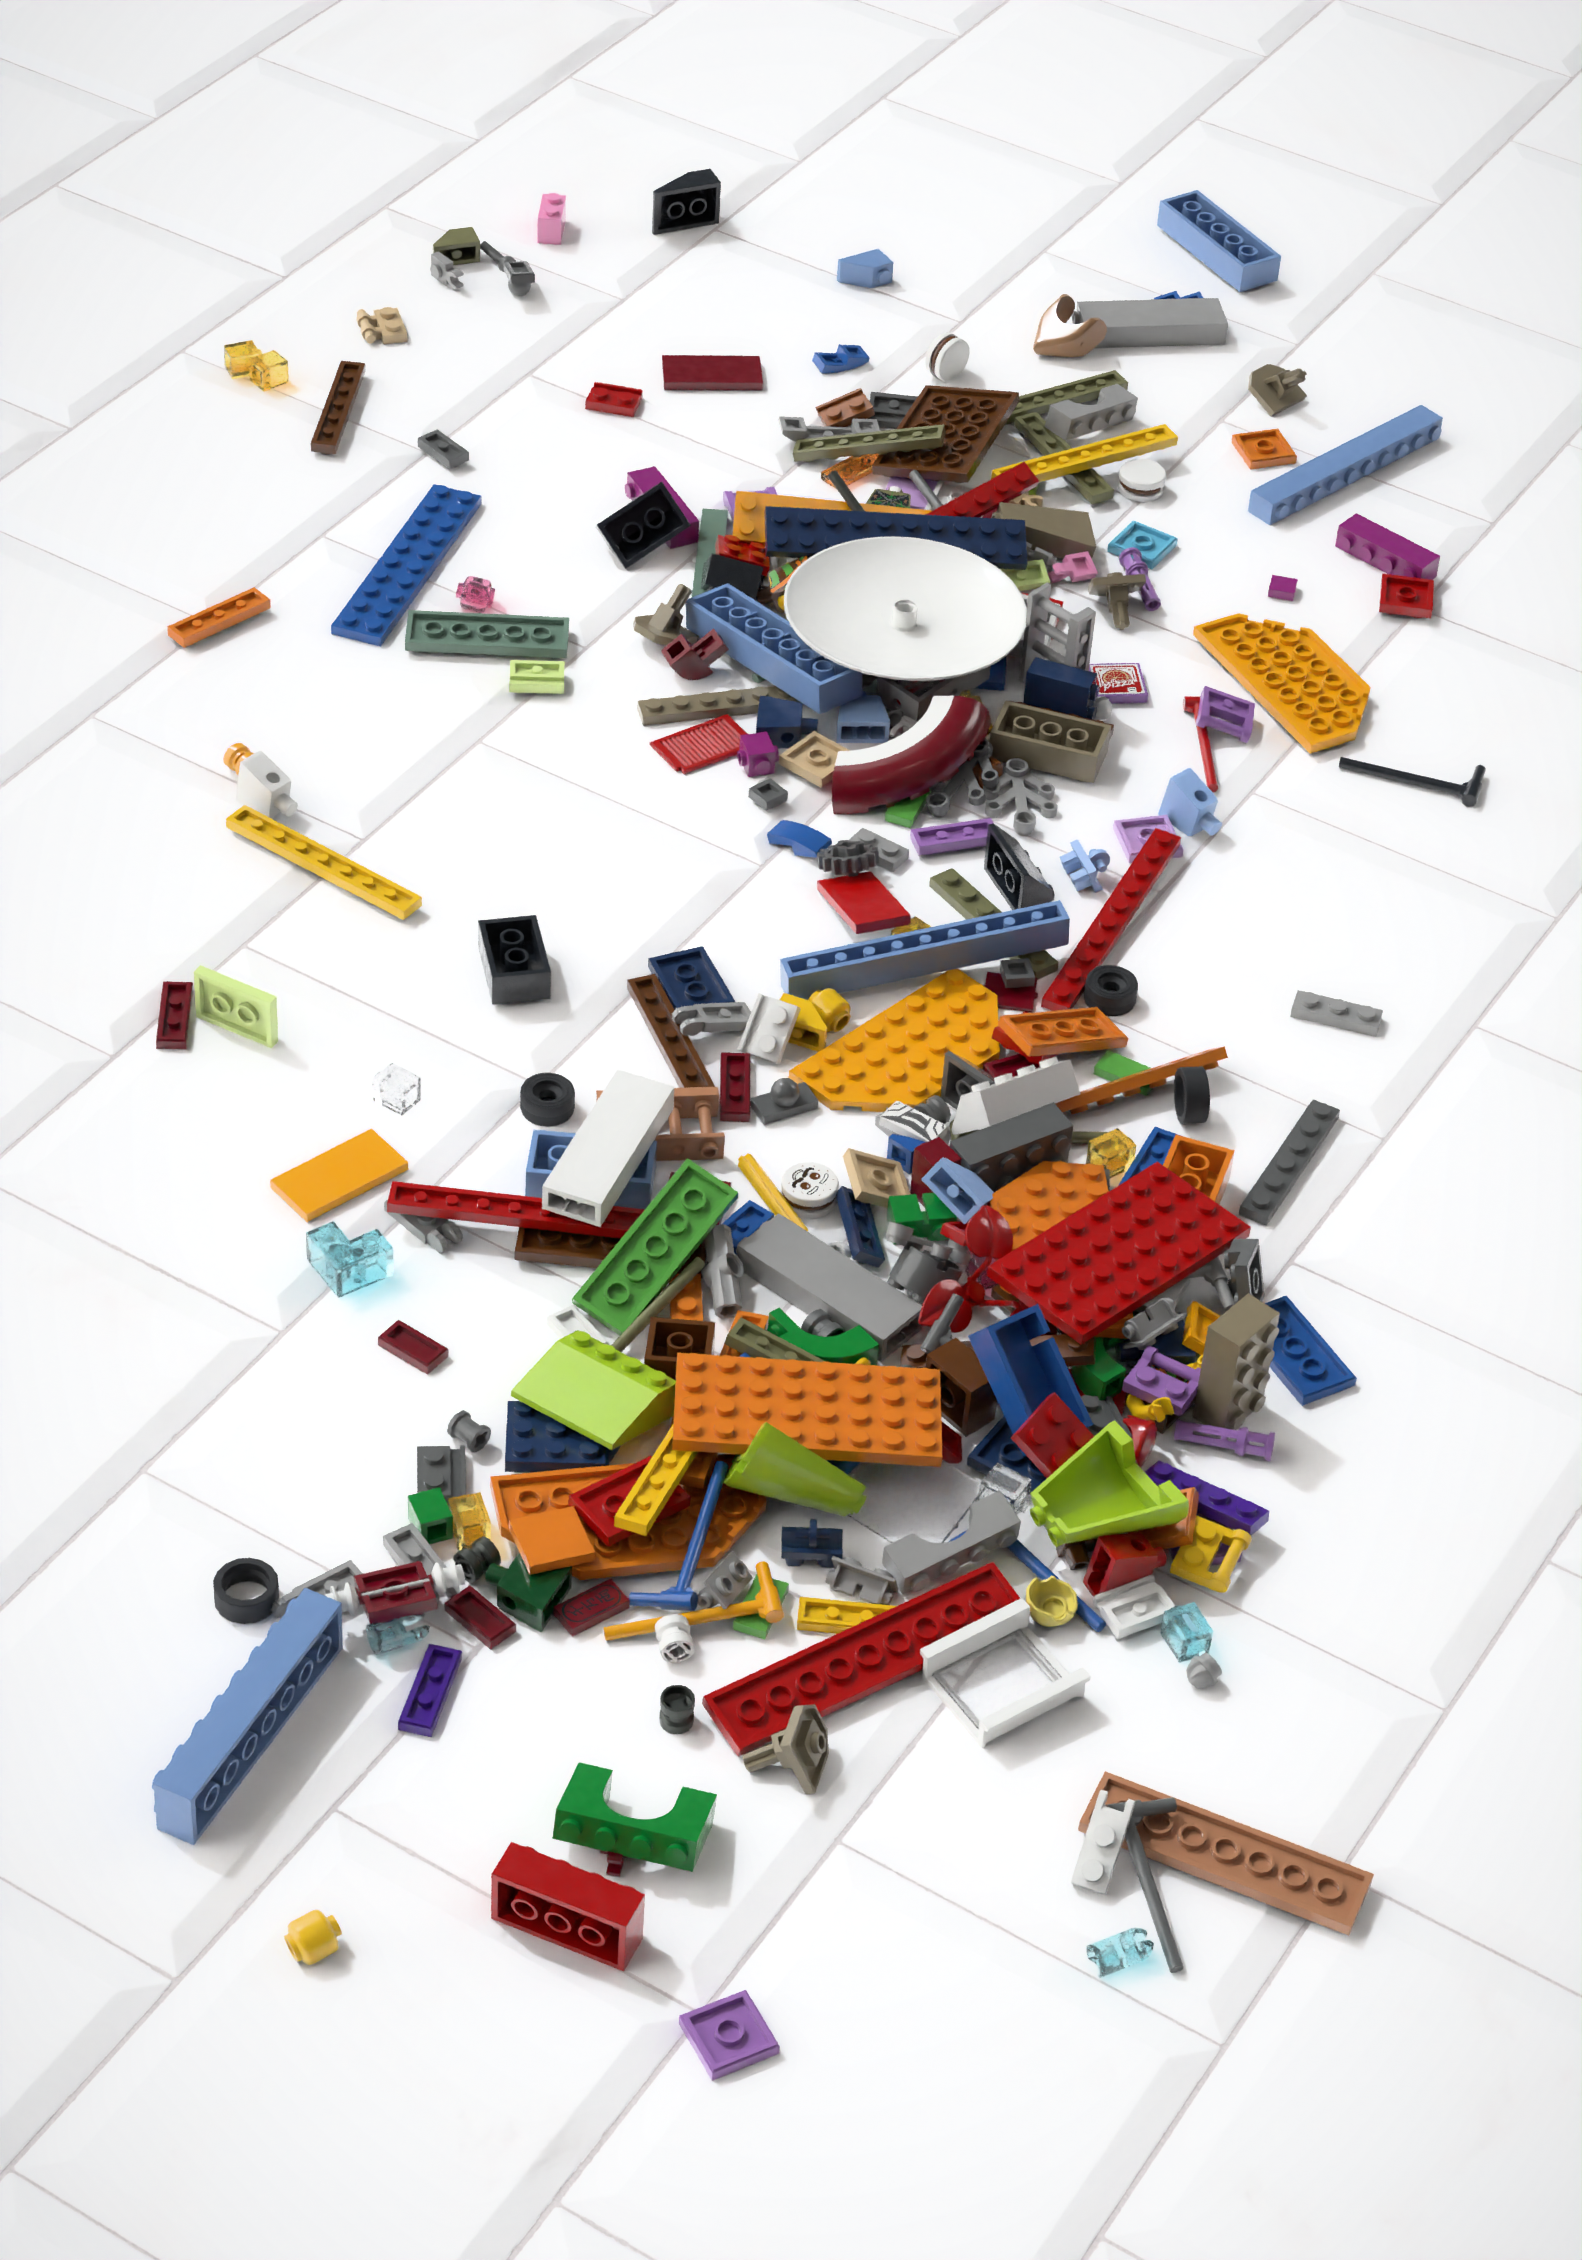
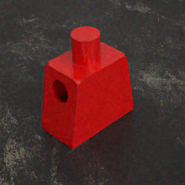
[1083,1532,1167,1597]

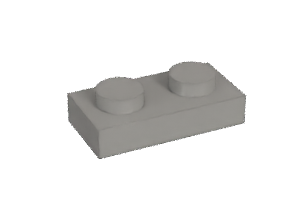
[849,827,909,872]

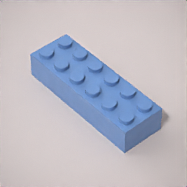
[1157,190,1281,292]

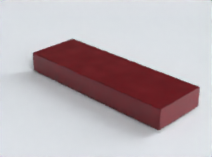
[156,981,193,1050]
[719,1052,751,1122]

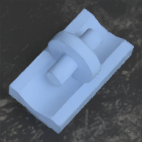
[1059,839,1110,893]

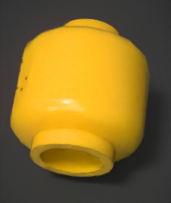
[808,988,851,1032]
[284,1909,342,1965]

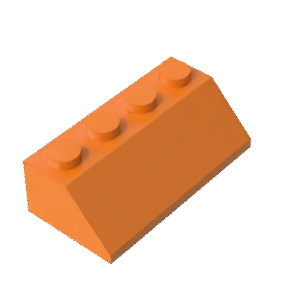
[1163,1134,1235,1205]

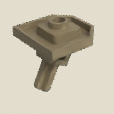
[1248,364,1307,417]
[1088,572,1146,630]
[633,584,699,645]
[743,1704,829,1794]

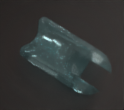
[366,1614,430,1655]
[1086,1927,1154,1978]

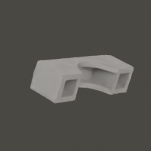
[1045,384,1138,441]
[882,1490,1021,1595]

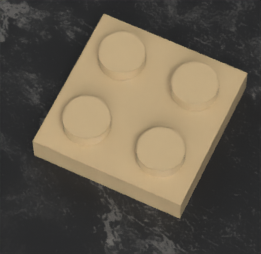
[778,731,850,788]
[842,1148,910,1208]

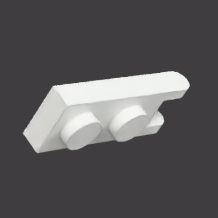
[1070,1790,1135,1895]

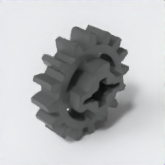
[817,840,879,877]

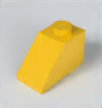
[779,993,827,1052]

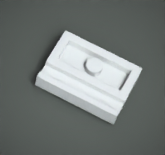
[737,993,801,1064]
[1093,1574,1178,1639]

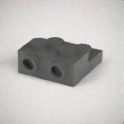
[1224,1239,1265,1305]

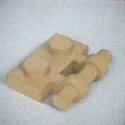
[356,307,407,344]

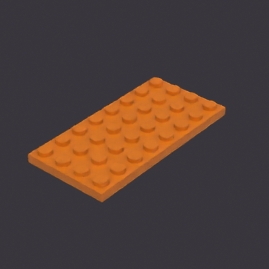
[672,1353,942,1467]

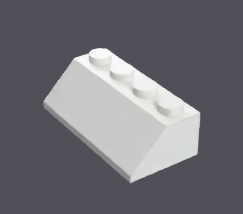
[952,1057,1081,1135]

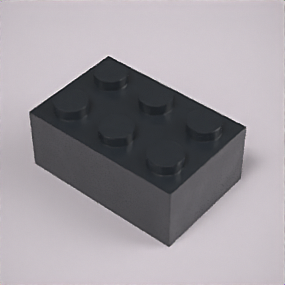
[478,915,551,1005]

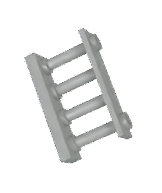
[1019,583,1096,683]

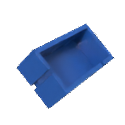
[968,1304,1093,1456]

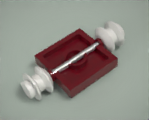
[325,1559,465,1624]

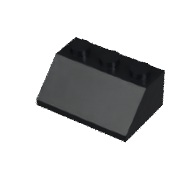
[595,482,691,569]
[983,823,1055,910]

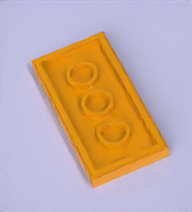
[270,1128,409,1222]

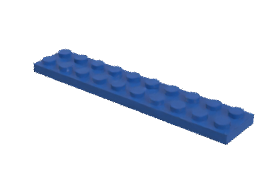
[331,484,482,647]

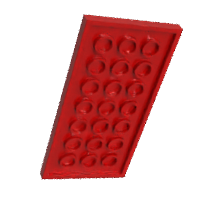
[986,1162,1251,1345]

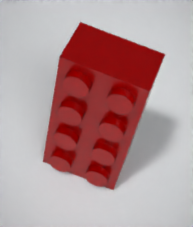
[491,1842,645,1972]

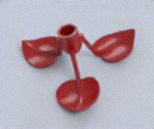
[918,1205,1057,1336]

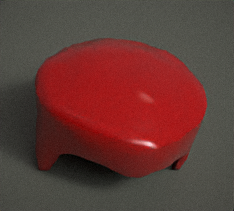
[1123,1415,1157,1468]

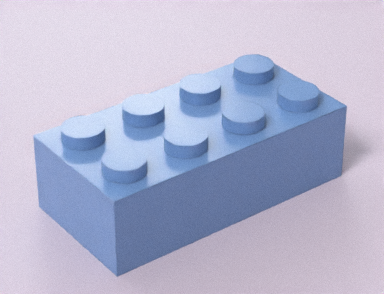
[525,1129,657,1209]

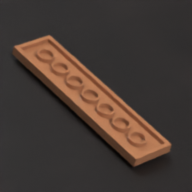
[1078,1771,1374,1936]

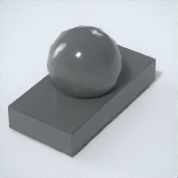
[504,261,535,296]
[750,1078,819,1125]

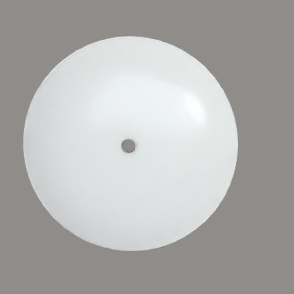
[784,537,1027,681]

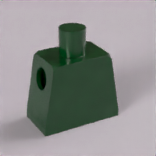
[485,1554,572,1632]

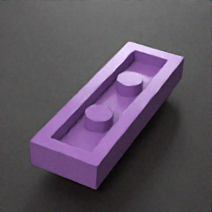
[910,818,993,856]

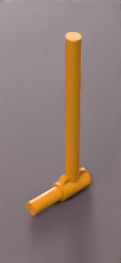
[603,1561,784,1641]

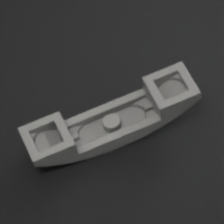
[778,416,880,442]

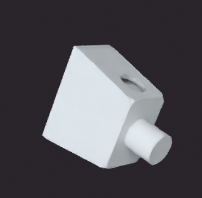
[235,750,298,818]

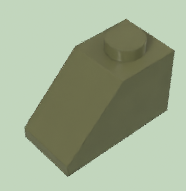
[432,226,480,266]

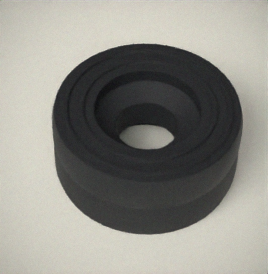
[1084,965,1138,1016]
[520,1072,575,1127]

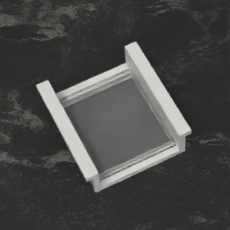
[920,1598,1091,1748]

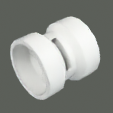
[655,1614,695,1663]

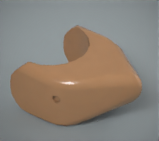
[1033,294,1107,357]

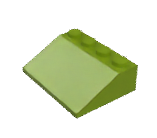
[510,1330,676,1450]

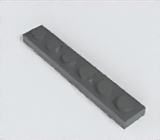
[1238,1099,1340,1226]

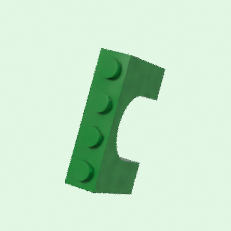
[552,1762,717,1872]

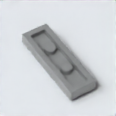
[1290,990,1384,1037]

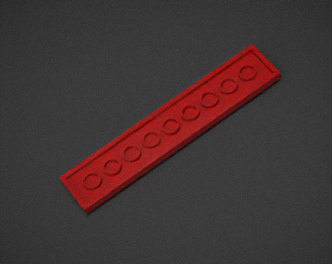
[702,1562,1031,1757]

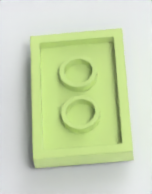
[194,965,278,1048]

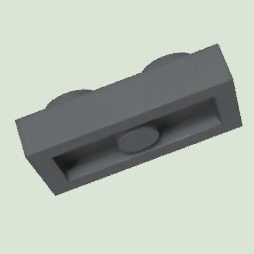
[417,429,469,469]

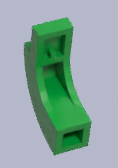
[767,1307,879,1365]
[1071,1314,1134,1400]

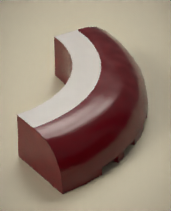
[832,696,991,814]

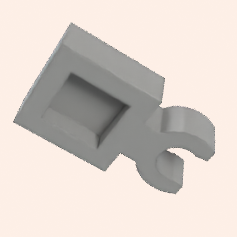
[430,251,464,289]

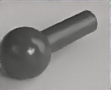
[480,241,516,272]

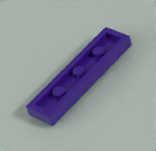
[1145,1460,1270,1536]

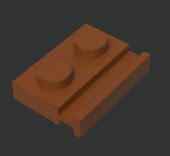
[815,388,875,427]

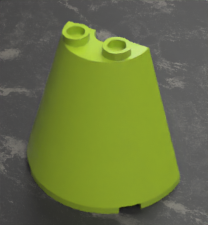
[1030,1420,1189,1547]
[723,1422,867,1517]

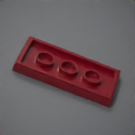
[661,355,763,391]

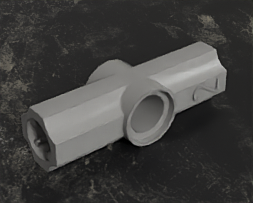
[701,1224,744,1319]

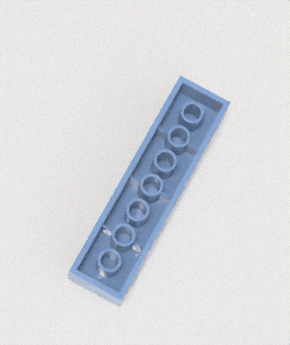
[685,583,862,714]
[152,1588,343,1846]

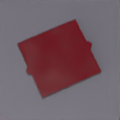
[983,971,1038,1013]

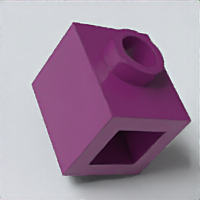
[737,732,779,777]

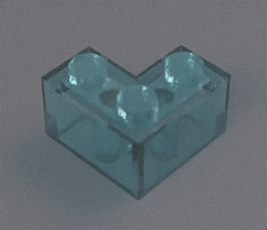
[306,1221,394,1298]

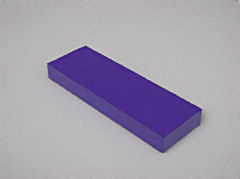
[398,1643,462,1738]

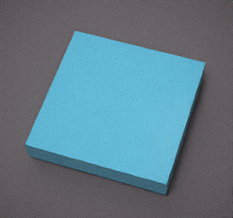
[1107,520,1178,570]

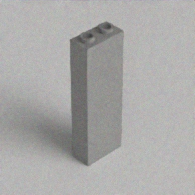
[1072,298,1228,348]
[736,1214,923,1362]

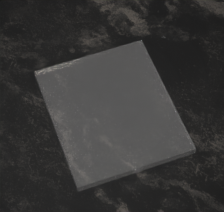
[847,1460,986,1543]

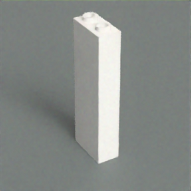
[542,1069,675,1227]

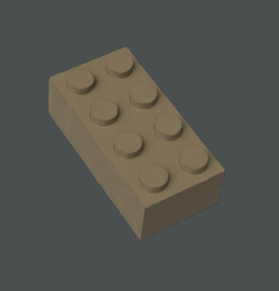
[989,700,1111,784]
[1193,1293,1280,1430]

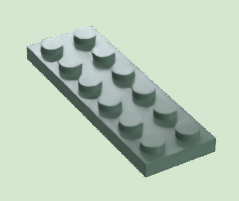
[405,610,570,659]

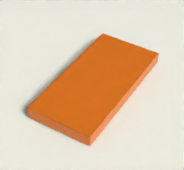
[998,1007,1129,1057]

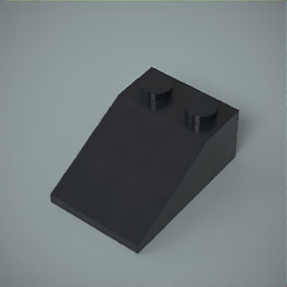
[652,168,721,235]

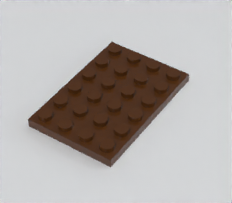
[872,385,1020,483]

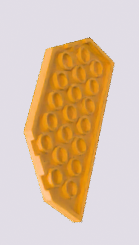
[1193,613,1371,754]
[788,968,1000,1112]

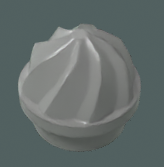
[1186,1652,1222,1688]

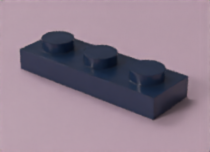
[836,1186,885,1268]

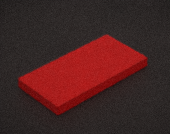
[817,871,911,934]

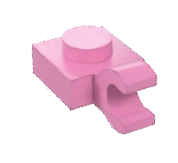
[1048,551,1098,583]

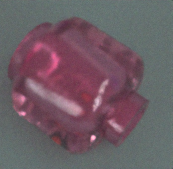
[455,575,496,613]

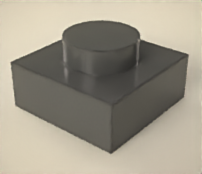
[748,778,788,811]
[999,958,1035,988]

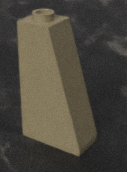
[991,502,1097,559]

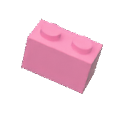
[537,193,566,245]

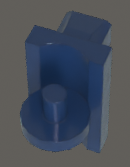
[781,1519,843,1568]

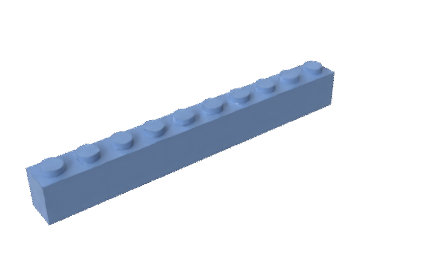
[1248,405,1443,525]
[780,900,1070,1000]

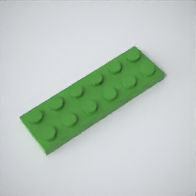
[572,1158,738,1336]

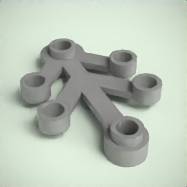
[983,758,1058,836]
[884,1221,974,1266]

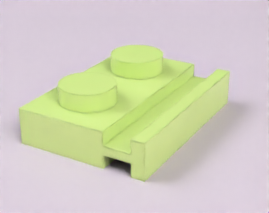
[509,660,565,694]

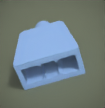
[836,690,890,743]
[1158,767,1222,836]

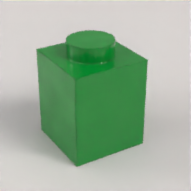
[407,1487,453,1545]

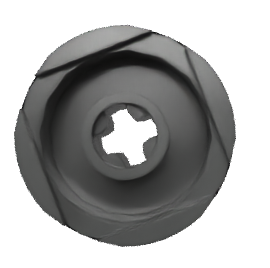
[887,1241,963,1304]

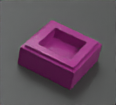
[1267,574,1298,601]

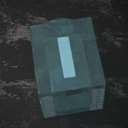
[1160,1602,1214,1663]

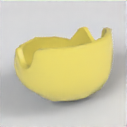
[1026,1576,1078,1627]

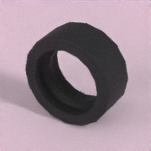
[1174,1066,1210,1124]
[213,1557,279,1624]

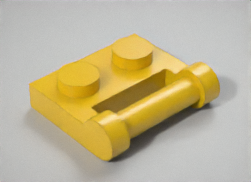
[1170,1515,1252,1593]

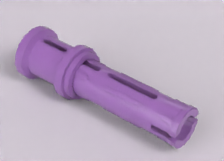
[1118,547,1161,611]
[1174,1419,1276,1461]

